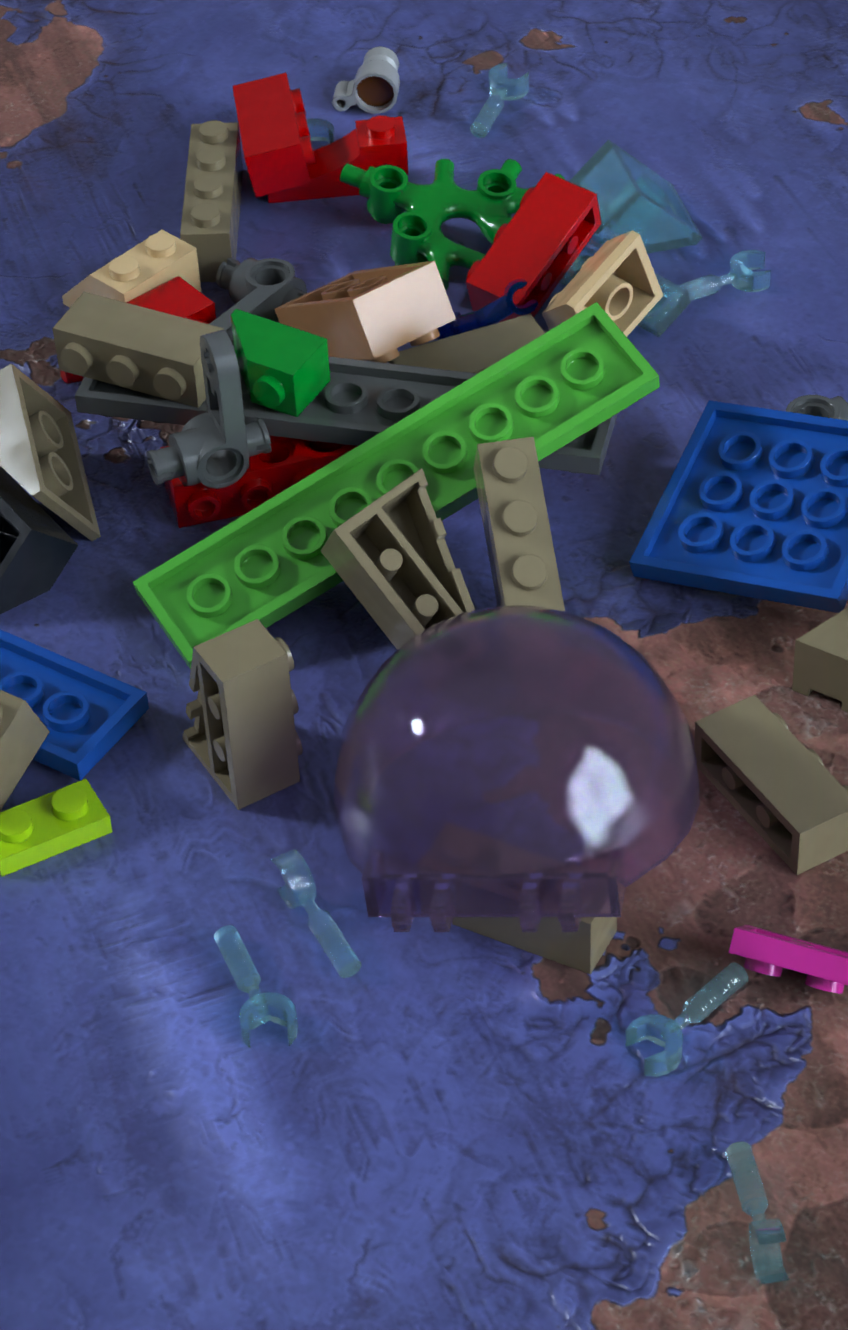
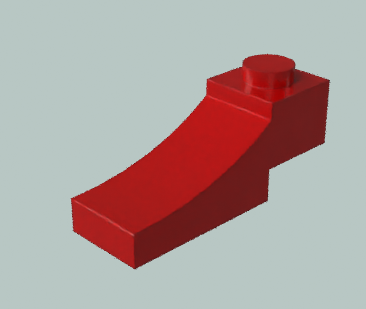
[268,115,409,203]

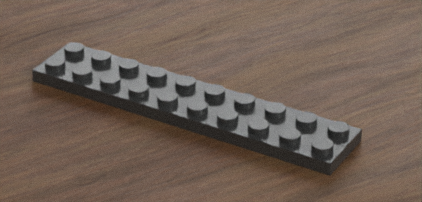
[75,345,618,475]

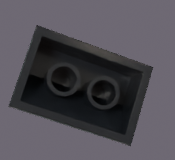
[0,466,78,614]

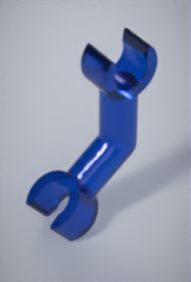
[437,279,538,340]

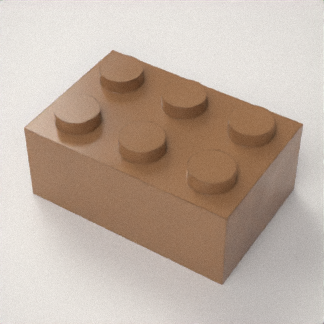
[275,261,456,363]

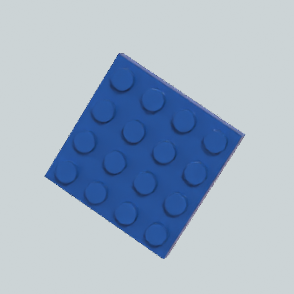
[629,400,848,613]

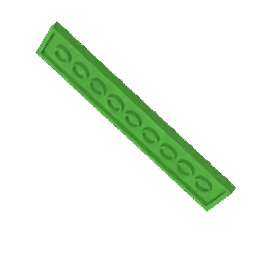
[133,302,660,670]

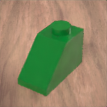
[231,309,331,417]

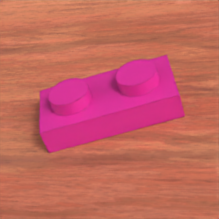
[728,925,848,994]

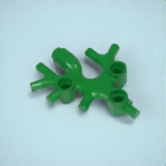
[340,159,565,290]

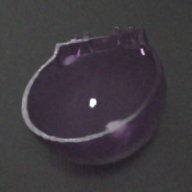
[334,605,700,932]

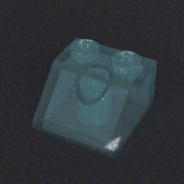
[569,139,703,254]

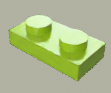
[0,779,113,877]

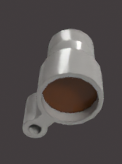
[332,47,400,114]

